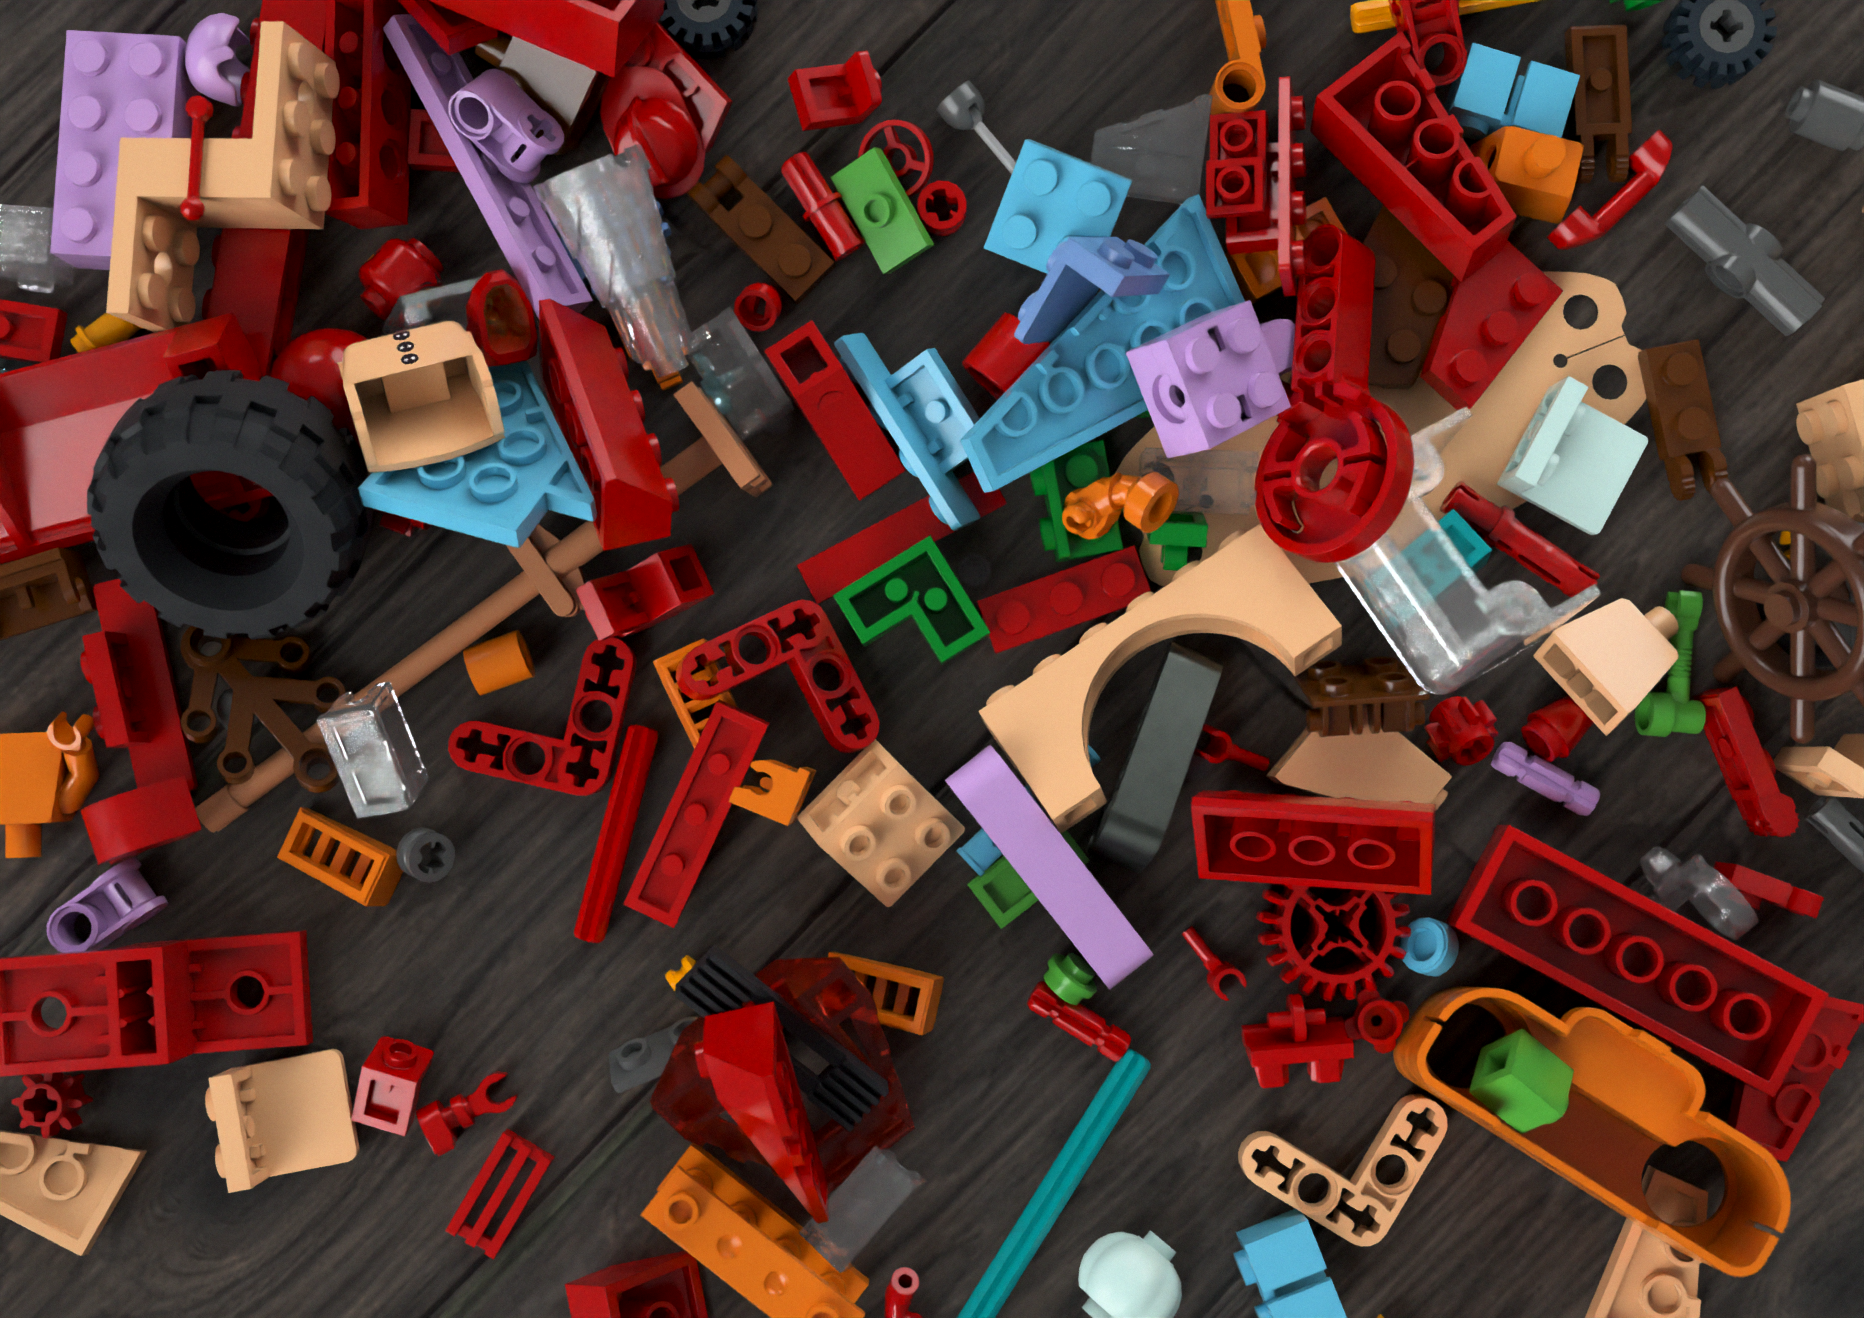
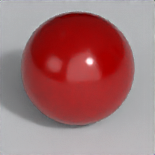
[270,328,369,449]

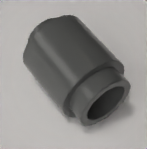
[1785,79,1864,151]

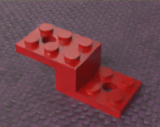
[0,930,313,1077]

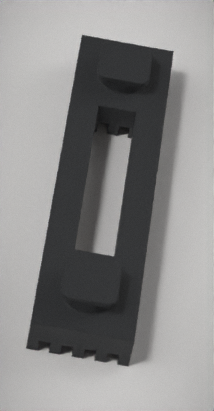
[675,944,889,1132]

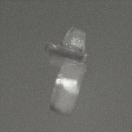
[1640,847,1758,941]

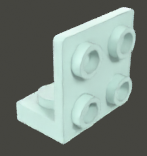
[1497,376,1648,535]

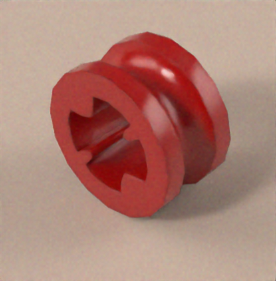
[917,181,967,236]

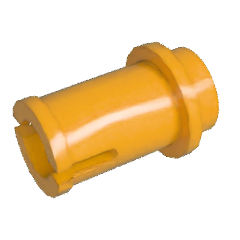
[70,313,144,353]

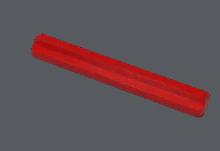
[574,724,658,943]

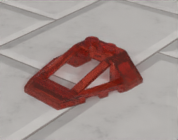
[650,957,915,1194]

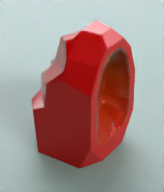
[466,269,537,367]

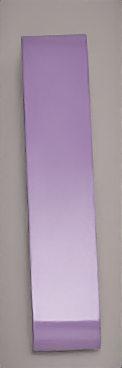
[945,745,1154,990]

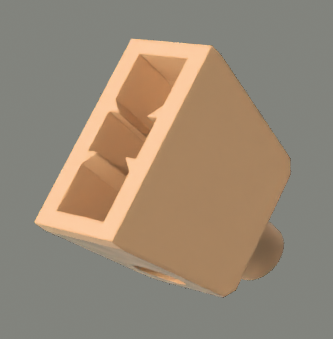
[1533,598,1679,736]

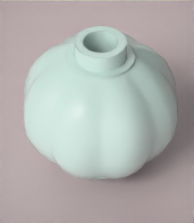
[1078,1230,1182,1318]

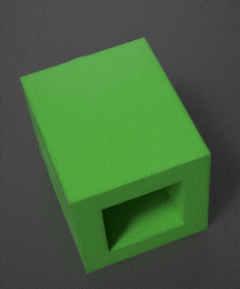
[1469,1028,1574,1134]

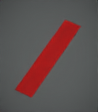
[797,472,1007,604]

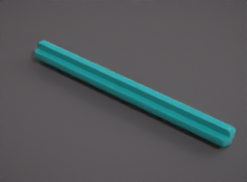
[957,1048,1151,1318]

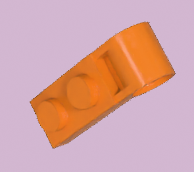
[1208,0,1266,115]

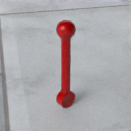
[180,95,214,221]

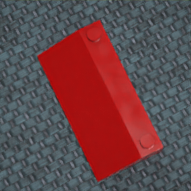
[0,312,273,564]

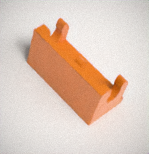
[728,759,816,826]

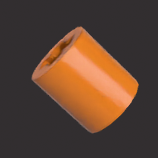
[463,630,535,695]

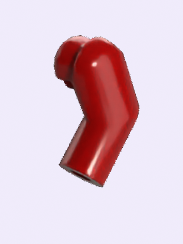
[884,1267,923,1318]

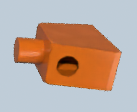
[1469,126,1584,225]

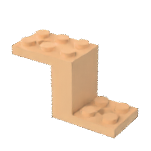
[106,21,340,333]

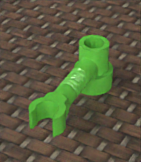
[1635,590,1706,737]

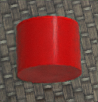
[962,313,1050,400]

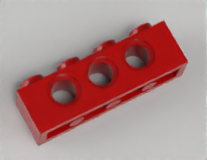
[325,0,411,229]

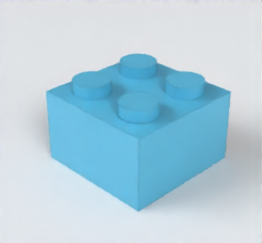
[984,139,1133,274]

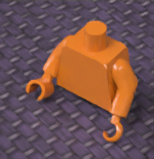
[0,711,100,858]

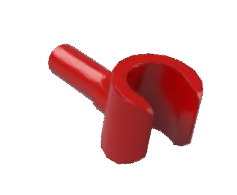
[1193,724,1270,771]
[1181,926,1247,1001]

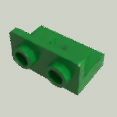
[1030,440,1123,563]

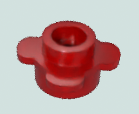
[1344,988,1409,1054]

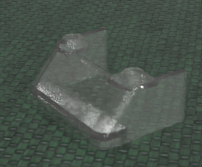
[1333,406,1602,695]

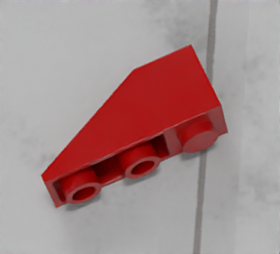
[764,320,906,501]

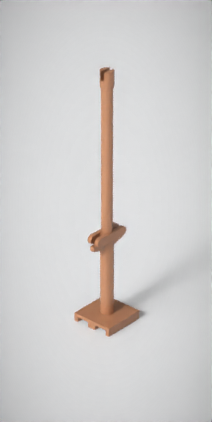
[195,381,774,833]

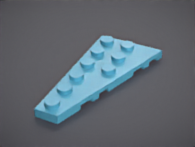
[960,194,1245,493]

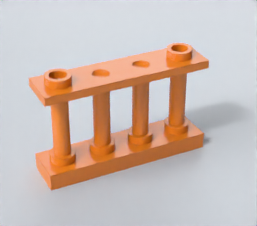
[641,1141,869,1318]

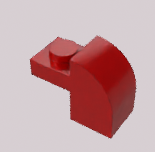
[575,544,715,641]
[81,775,202,865]

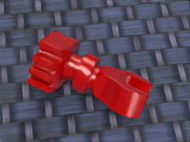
[416,1071,519,1157]

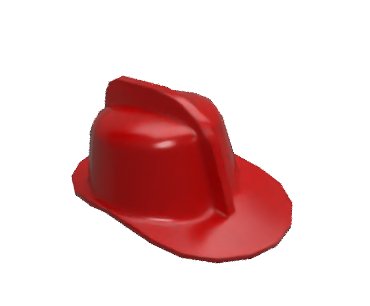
[600,65,705,199]

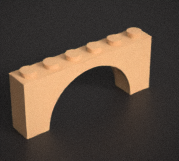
[978,523,1342,834]

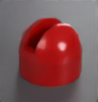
[734,282,782,332]

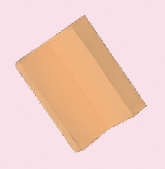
[1774,733,1864,798]

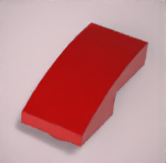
[1206,110,1269,219]

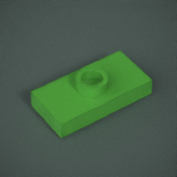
[830,147,934,274]

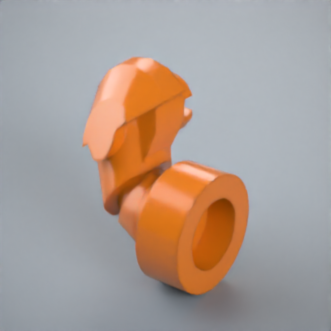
[1062,472,1179,540]

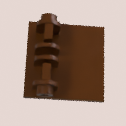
[1292,656,1430,737]

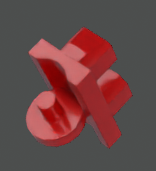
[1241,993,1354,1088]

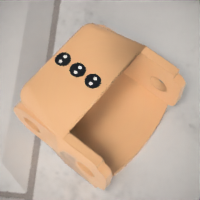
[338,321,505,472]

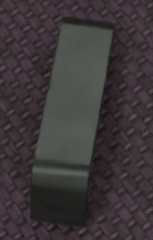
[1087,641,1224,873]

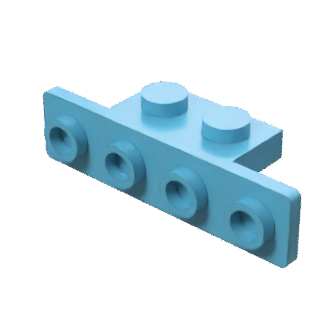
[834,333,980,531]

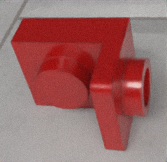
[351,1036,434,1137]

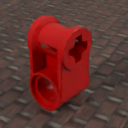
[1388,0,1467,86]

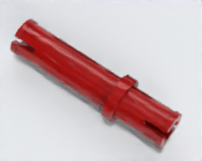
[1440,481,1600,604]

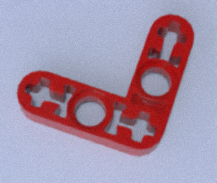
[676,599,880,753]
[448,637,637,796]

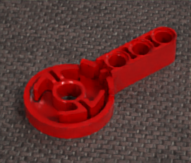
[1254,224,1414,563]

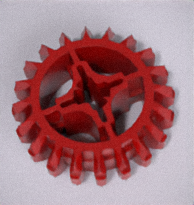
[1256,884,1412,1001]

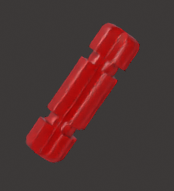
[1027,981,1132,1061]

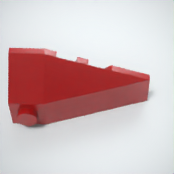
[695,1002,829,1224]

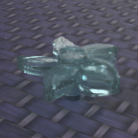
[692,352,736,415]

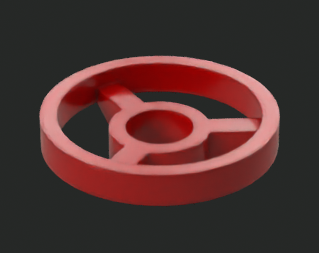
[858,120,934,198]

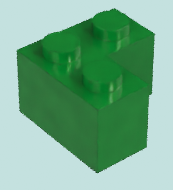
[833,536,990,665]

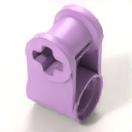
[448,69,564,184]
[47,857,168,953]

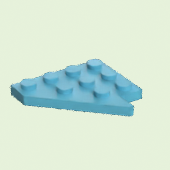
[358,360,597,548]

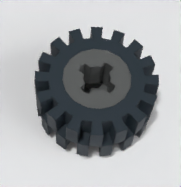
[660,0,758,59]
[1661,0,1777,89]

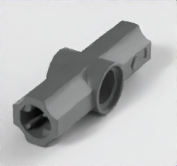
[1664,185,1825,336]

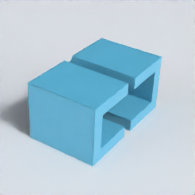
[1444,43,1580,140]
[1233,1209,1347,1318]

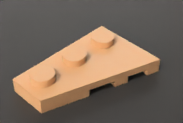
[0,1130,147,1256]
[1585,1165,1709,1318]

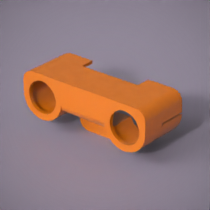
[1393,986,1791,1277]

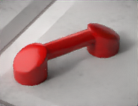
[1546,129,1672,250]

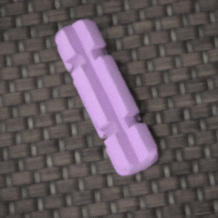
[1491,742,1600,816]

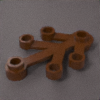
[180,626,347,793]

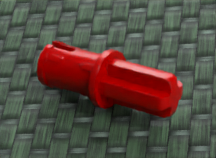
[781,152,865,261]

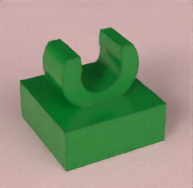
[1146,511,1208,571]

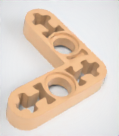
[1238,1094,1448,1247]

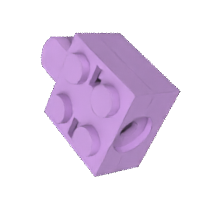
[1126,300,1295,459]

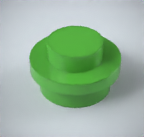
[1043,953,1097,1005]

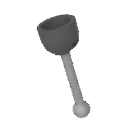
[936,80,1016,174]

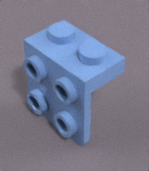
[1014,237,1170,344]

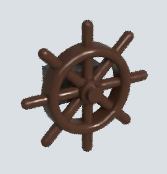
[1681,454,1864,743]

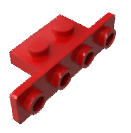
[1226,76,1307,297]
[80,579,198,791]

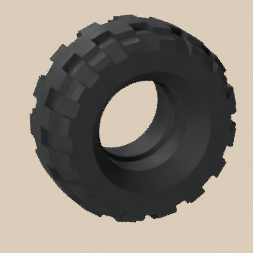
[87,370,374,640]

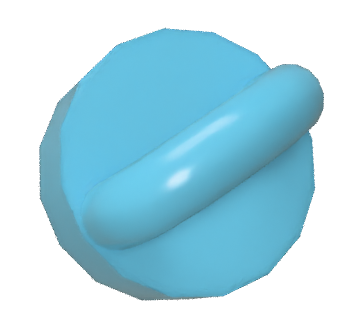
[1400,917,1459,977]

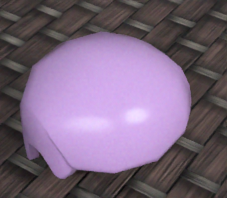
[185,13,250,107]

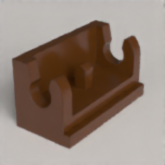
[0,547,97,641]

